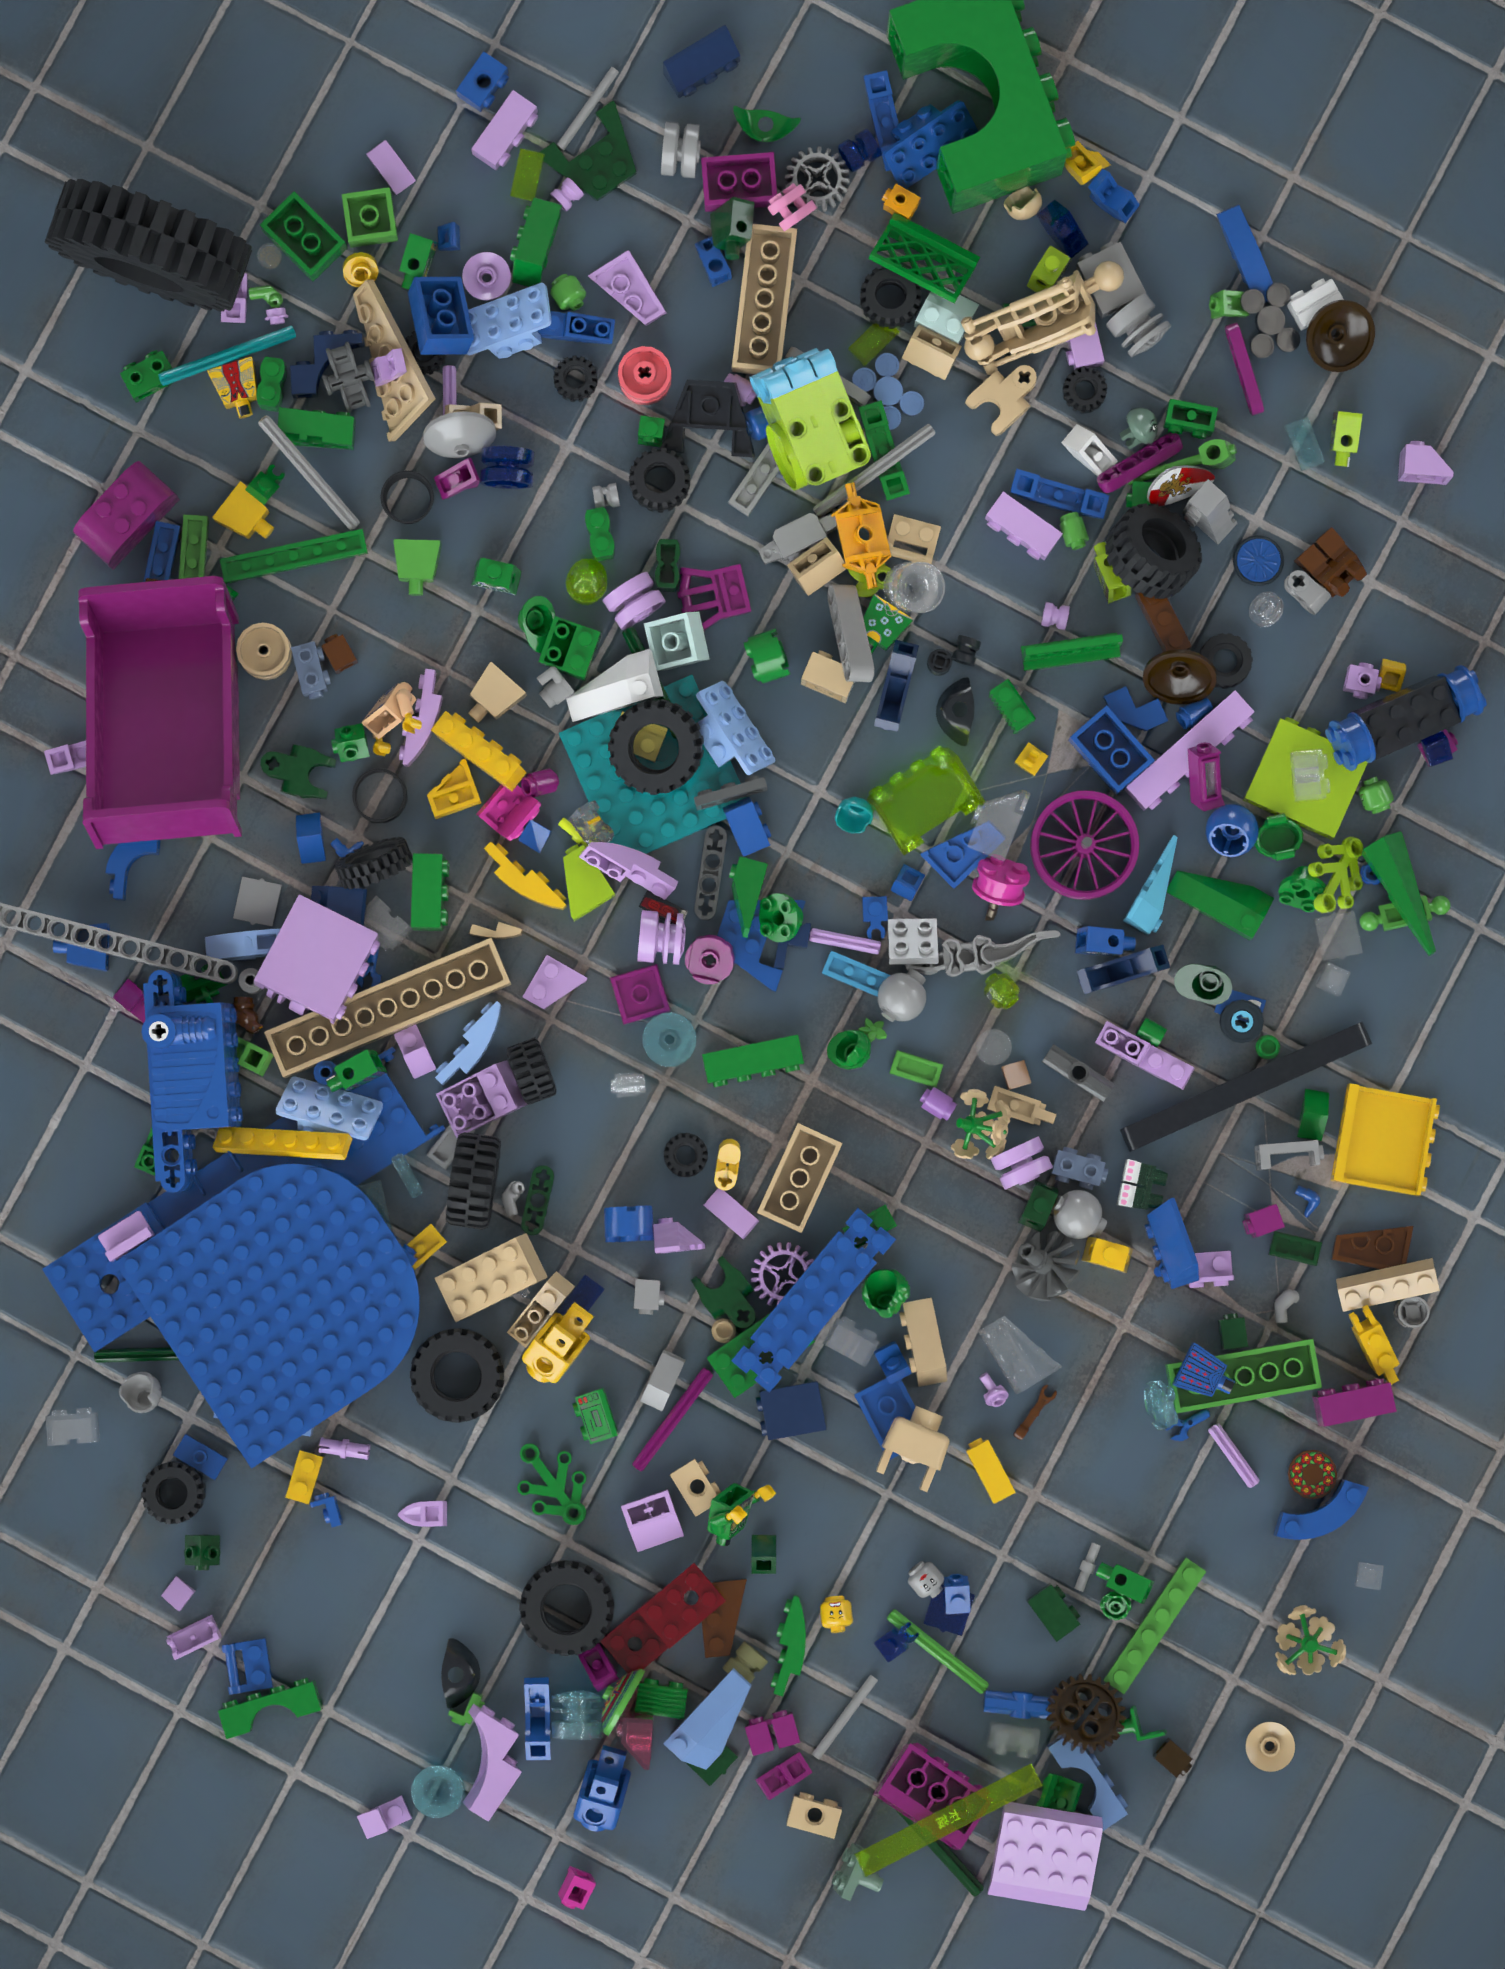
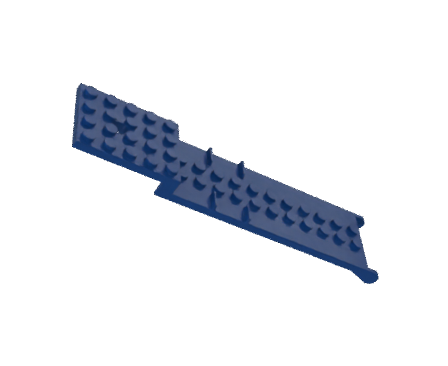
[42,1047,446,1352]

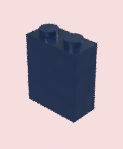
[756,1381,826,1440]

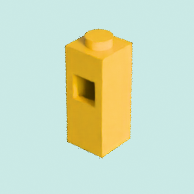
[965,1438,1016,1504]

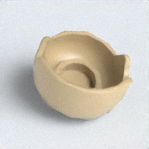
[1003,186,1042,220]

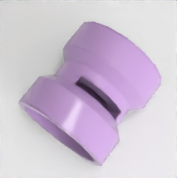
[550,177,584,212]
[1041,602,1070,630]

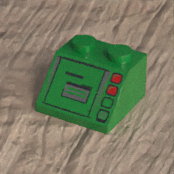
[572,1388,619,1444]

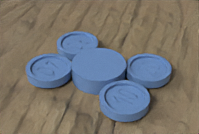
[852,353,924,430]

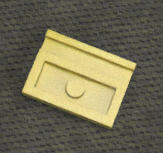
[621,711,668,762]

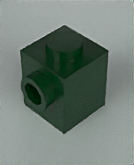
[1218,1313,1248,1350]
[751,1535,776,1574]

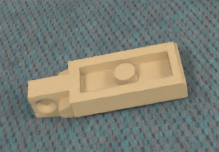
[987,1086,1057,1126]

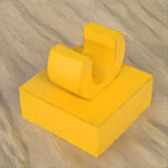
[1014,742,1048,776]

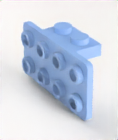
[467,283,552,359]
[696,681,775,775]
[276,1076,383,1140]

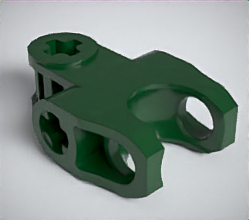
[260,744,337,800]
[691,1256,756,1329]

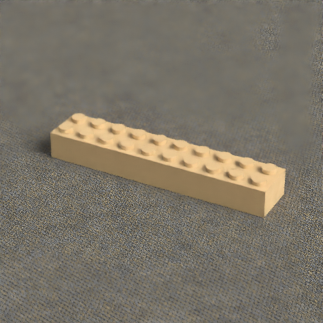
[264,938,512,1079]

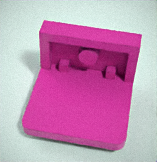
[476,784,541,841]

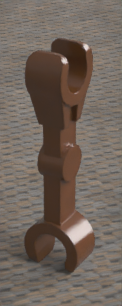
[1013,1385,1057,1440]

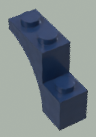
[290,330,364,399]
[874,640,919,732]
[1077,945,1171,994]

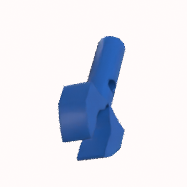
[357,946,382,989]
[1165,1409,1210,1441]

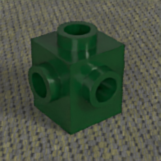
[184,1534,221,1570]

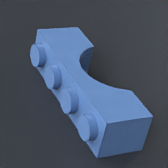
[1047,1737,1128,1831]

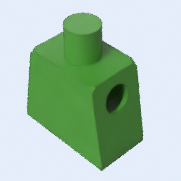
[394,539,441,596]

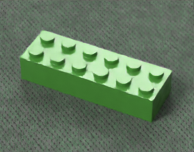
[1165,1339,1322,1413]

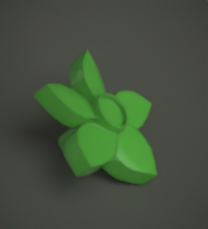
[858,1018,887,1042]

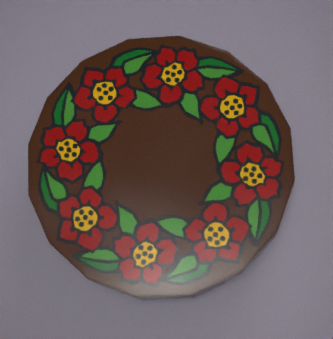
[1287,1450,1337,1499]

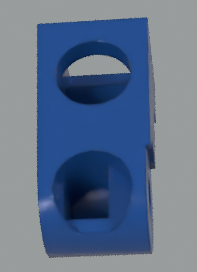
[694,236,732,288]

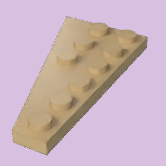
[353,279,436,442]

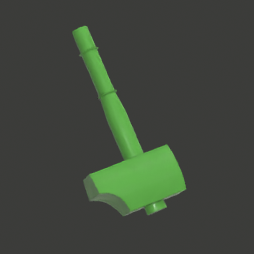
[1128,439,1237,485]

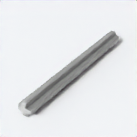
[258,415,360,530]
[813,424,936,518]

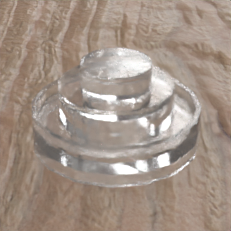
[1249,591,1284,627]
[976,1029,1012,1066]

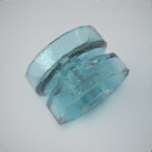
[643,1013,696,1068]

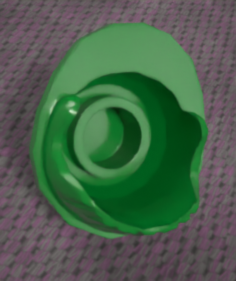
[827,1030,871,1070]

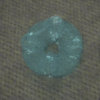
[1144,1380,1178,1430]

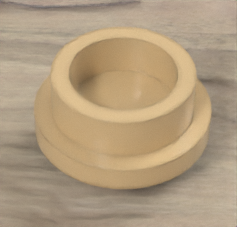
[711,1318,736,1343]

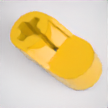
[714,1139,741,1190]

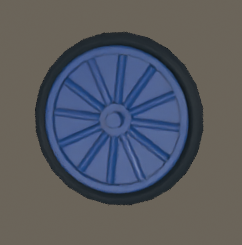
[1233,535,1284,586]

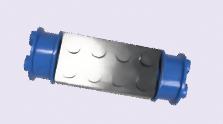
[1325,665,1487,771]

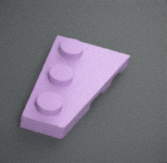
[588,250,667,326]

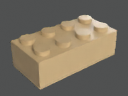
[757,1123,843,1233]
[435,1233,548,1322]

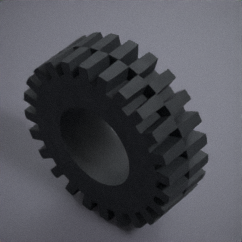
[45,179,252,311]

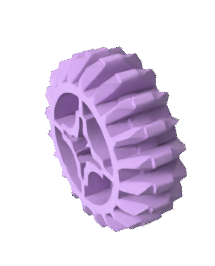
[751,1242,814,1305]

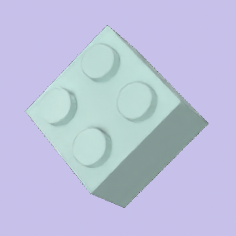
[644,612,710,671]

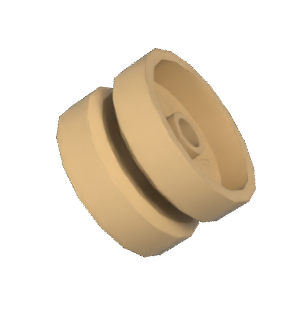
[236,622,293,680]

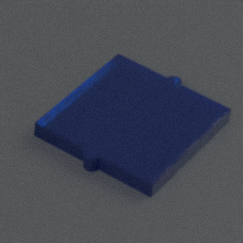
[923,1584,975,1636]

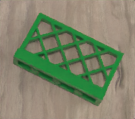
[868,212,980,304]
[1020,633,1123,671]

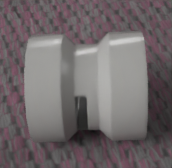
[592,483,620,508]

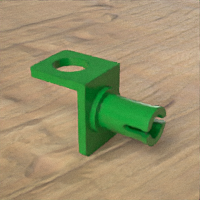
[1118,1705,1167,1741]

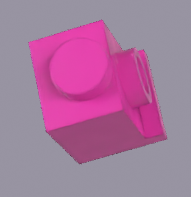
[558,1866,596,1910]

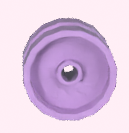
[603,572,666,630]
[991,1136,1053,1190]

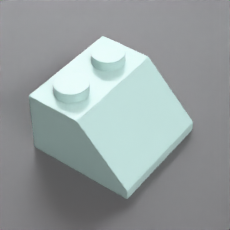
[914,287,979,344]

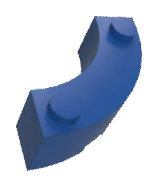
[1273,1479,1369,1540]

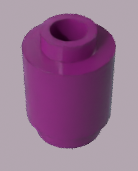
[521,768,559,797]

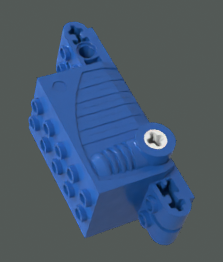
[141,970,243,1193]

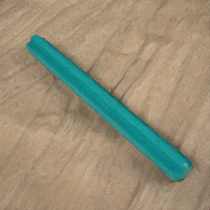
[158,326,296,386]

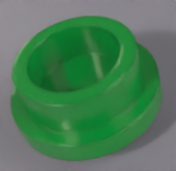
[1255,1035,1280,1059]

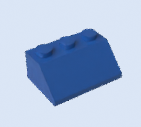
[1144,1198,1199,1289]

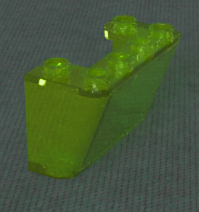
[867,746,986,855]

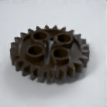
[1046,1673,1126,1754]

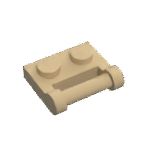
[888,514,941,569]

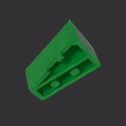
[510,197,562,287]

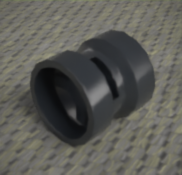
[952,635,981,666]
[927,649,952,676]

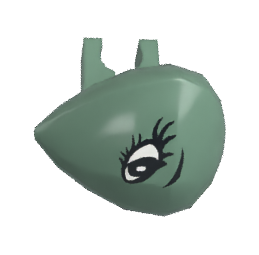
[1119,407,1158,450]

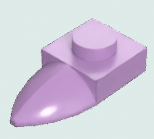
[398,1501,447,1527]

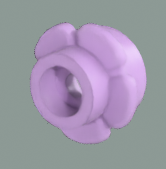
[265,308,288,325]

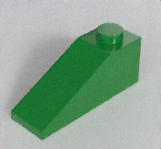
[729,856,768,938]

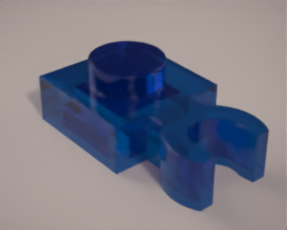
[874,1622,919,1663]

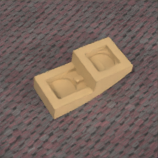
[469,922,523,939]

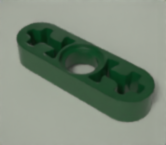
[521,1165,554,1236]

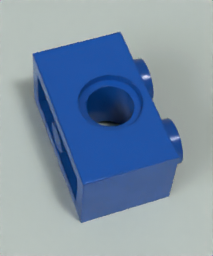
[456,51,509,112]

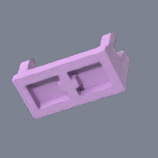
[166,1615,222,1660]

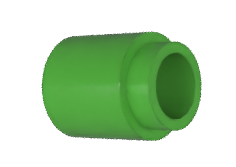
[1059,512,1089,550]

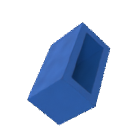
[722,797,772,857]

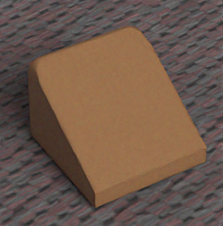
[1001,1060,1031,1090]

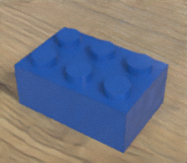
[408,277,474,355]
[1068,705,1155,795]

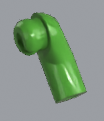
[249,285,283,308]

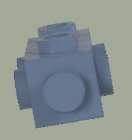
[291,641,331,700]
[1051,1147,1108,1190]

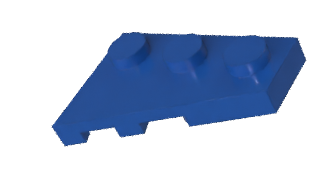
[920,820,1007,889]

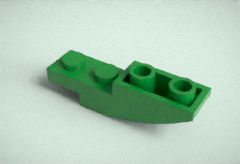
[770,1595,806,1697]

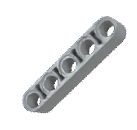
[828,584,874,682]

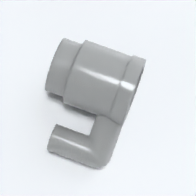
[537,667,575,708]

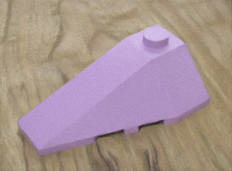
[653,1218,705,1254]

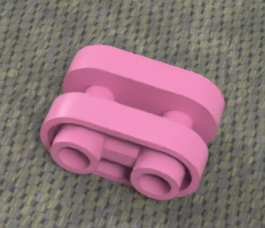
[768,183,817,232]

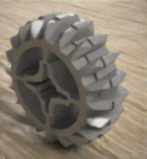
[785,146,850,213]

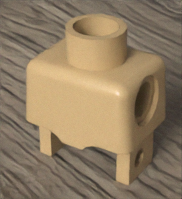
[876,1406,950,1492]

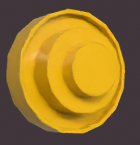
[342,252,379,287]

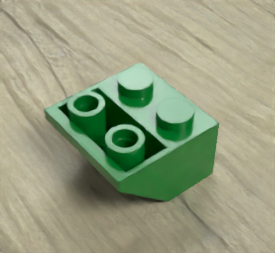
[538,616,601,681]

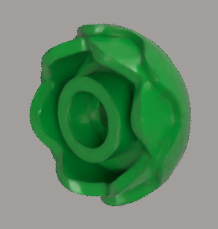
[1100,1591,1131,1620]

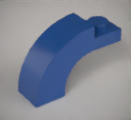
[105,840,161,901]
[524,1677,551,1760]

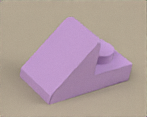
[394,1024,436,1079]
[357,1795,412,1839]

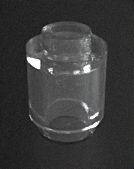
[610,1072,646,1098]

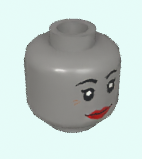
[908,1561,944,1598]

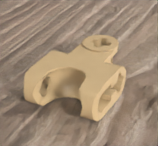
[965,365,1037,436]

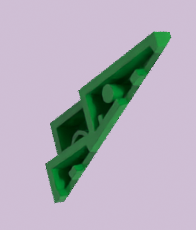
[1361,831,1436,956]

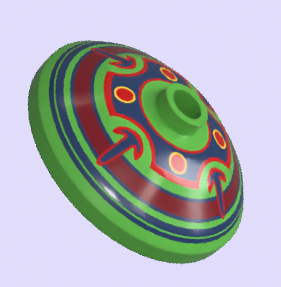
[601,1669,645,1736]

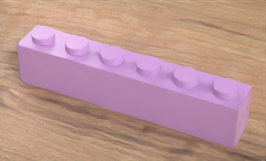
[1124,690,1254,811]

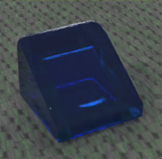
[1420,732,1453,767]

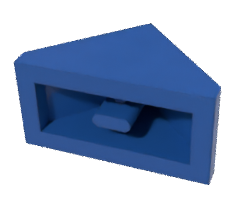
[296,812,326,864]

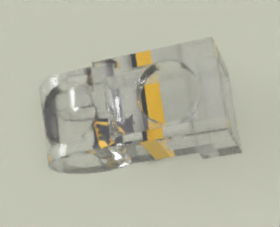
[568,800,614,845]

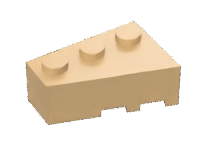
[899,1298,947,1387]

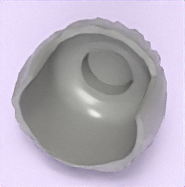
[119,1372,162,1413]

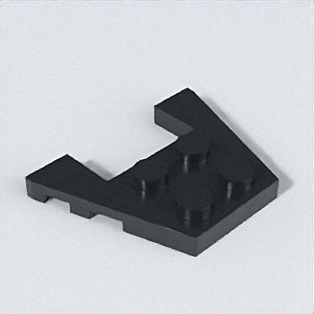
[660,380,755,458]

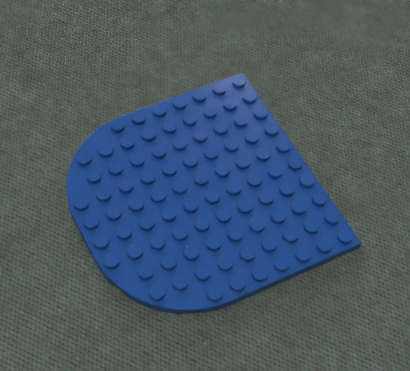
[115,1164,420,1469]

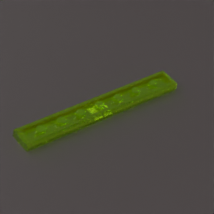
[854,1763,1043,1877]

